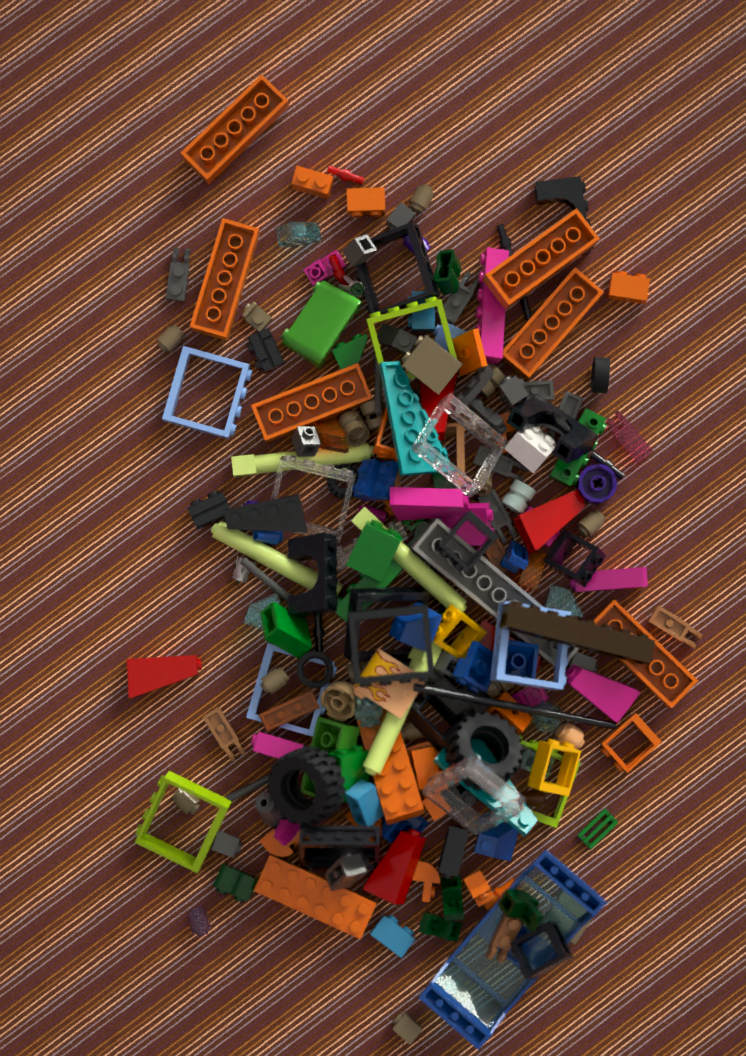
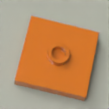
[452,328,487,376]

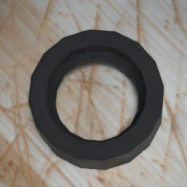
[591,357,610,394]
[296,651,334,688]

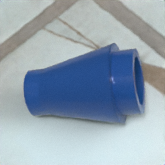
[253,530,283,545]

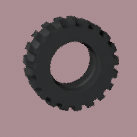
[444,712,524,791]
[268,746,346,826]

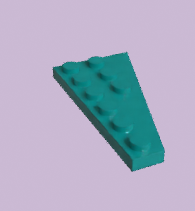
[379,361,456,476]
[433,739,538,837]

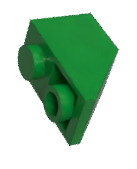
[332,334,368,370]

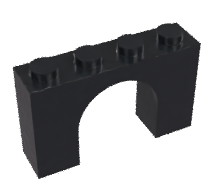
[534,176,594,255]
[507,395,598,464]
[288,532,338,618]

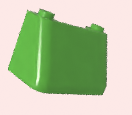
[281,280,362,369]

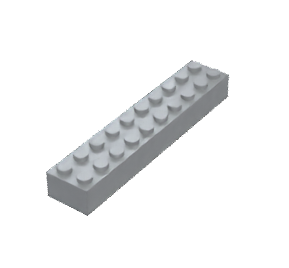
[410,518,580,668]

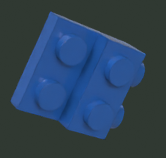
[353,459,398,502]
[452,641,493,693]

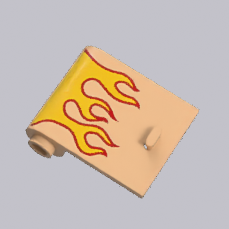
[352,649,426,719]

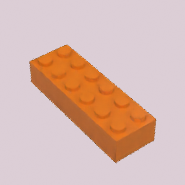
[180,74,289,185]
[483,208,600,310]
[189,218,260,341]
[502,267,604,381]
[251,363,372,443]
[592,599,698,709]
[355,704,425,825]
[254,854,377,939]

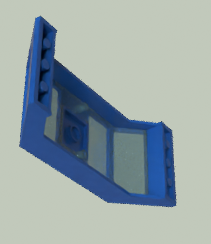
[418,849,607,1050]

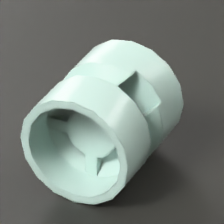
[501,479,536,514]

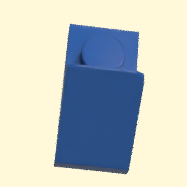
[500,540,528,573]

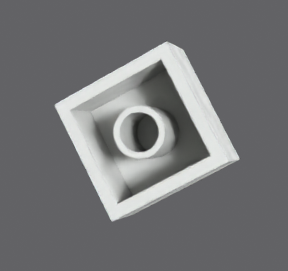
[504,426,556,473]

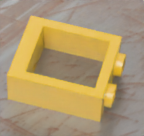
[433,604,487,659]
[527,738,581,796]

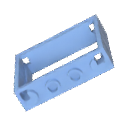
[162,346,253,440]
[490,601,571,691]
[246,643,337,737]

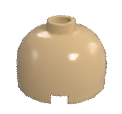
[321,681,360,721]

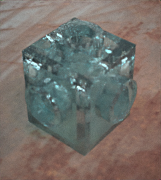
[354,697,383,727]
[532,700,563,734]

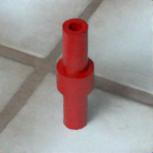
[327,165,364,185]
[328,254,348,291]

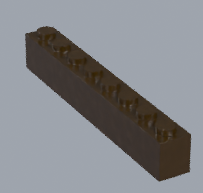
[499,601,655,665]

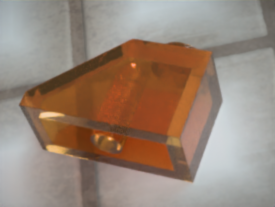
[314,417,349,453]
[517,551,547,591]

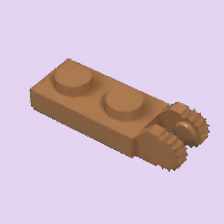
[647,605,702,649]
[202,707,246,762]
[486,914,523,964]

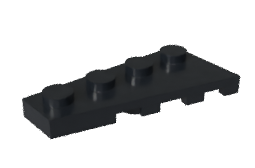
[223,494,308,532]

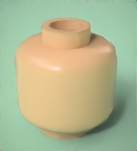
[555,723,584,749]

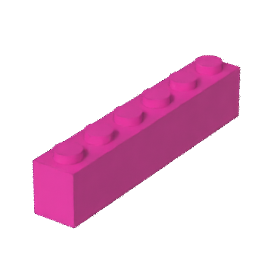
[475,247,509,364]

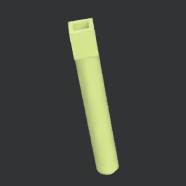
[231,442,374,478]
[351,507,467,612]
[211,520,343,596]
[362,642,442,776]

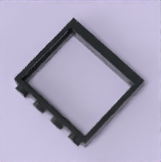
[356,221,440,315]
[344,587,430,663]
[348,604,435,687]
[299,826,379,869]

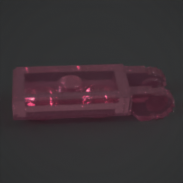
[606,411,653,464]

